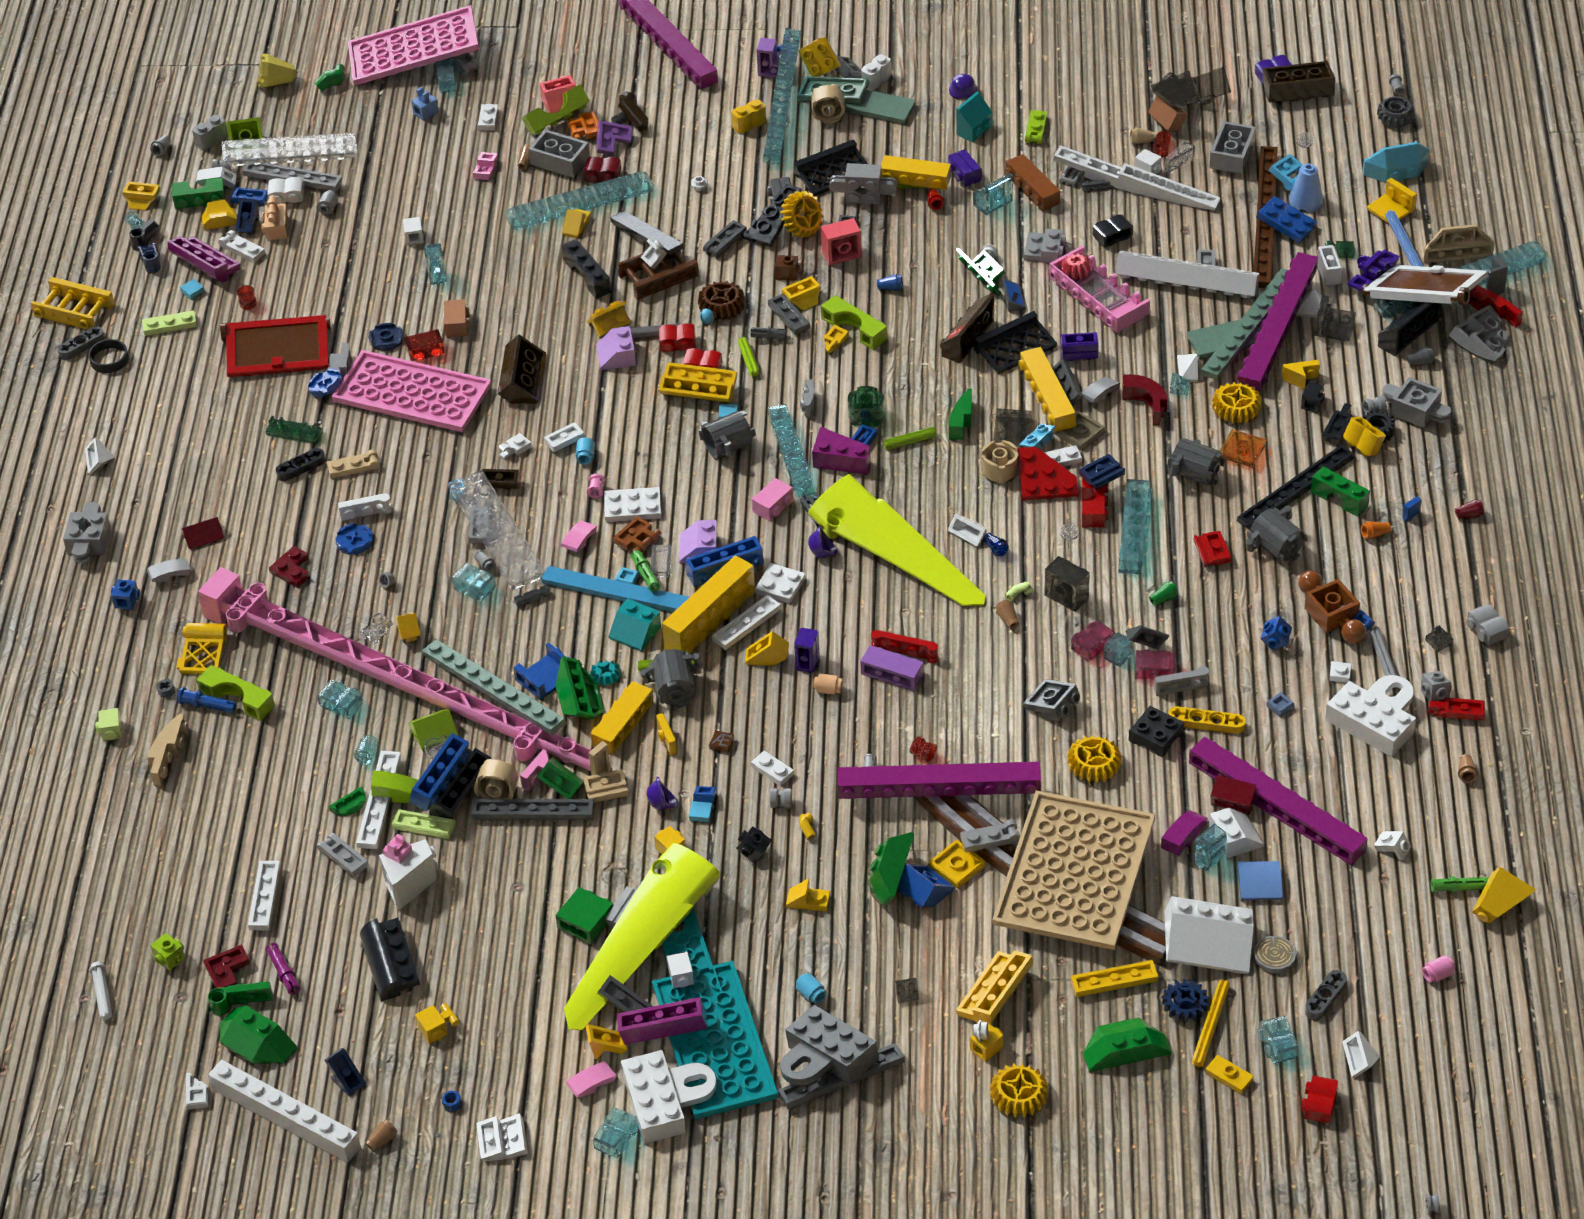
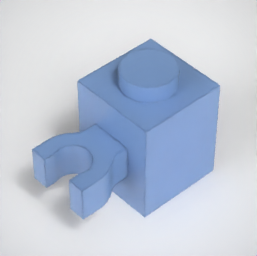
[411,87,439,121]

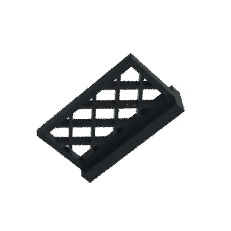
[794,139,868,196]
[973,311,1057,374]

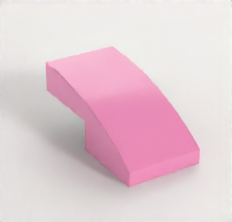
[473,152,498,180]
[561,520,597,552]
[566,1061,616,1098]

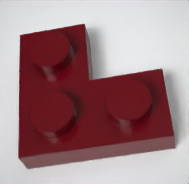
[269,546,310,588]
[203,944,250,988]

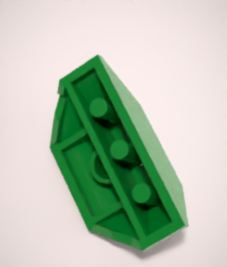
[555,656,604,719]
[869,832,915,906]
[220,1006,298,1064]
[1083,1017,1172,1072]

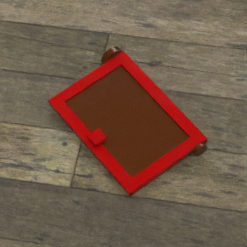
[220,315,331,377]

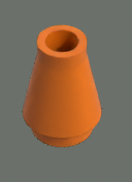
[1361,521,1391,540]

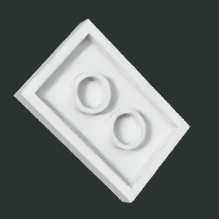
[604,487,661,522]

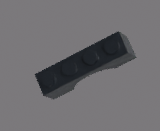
[561,239,611,299]

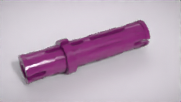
[265,943,301,995]

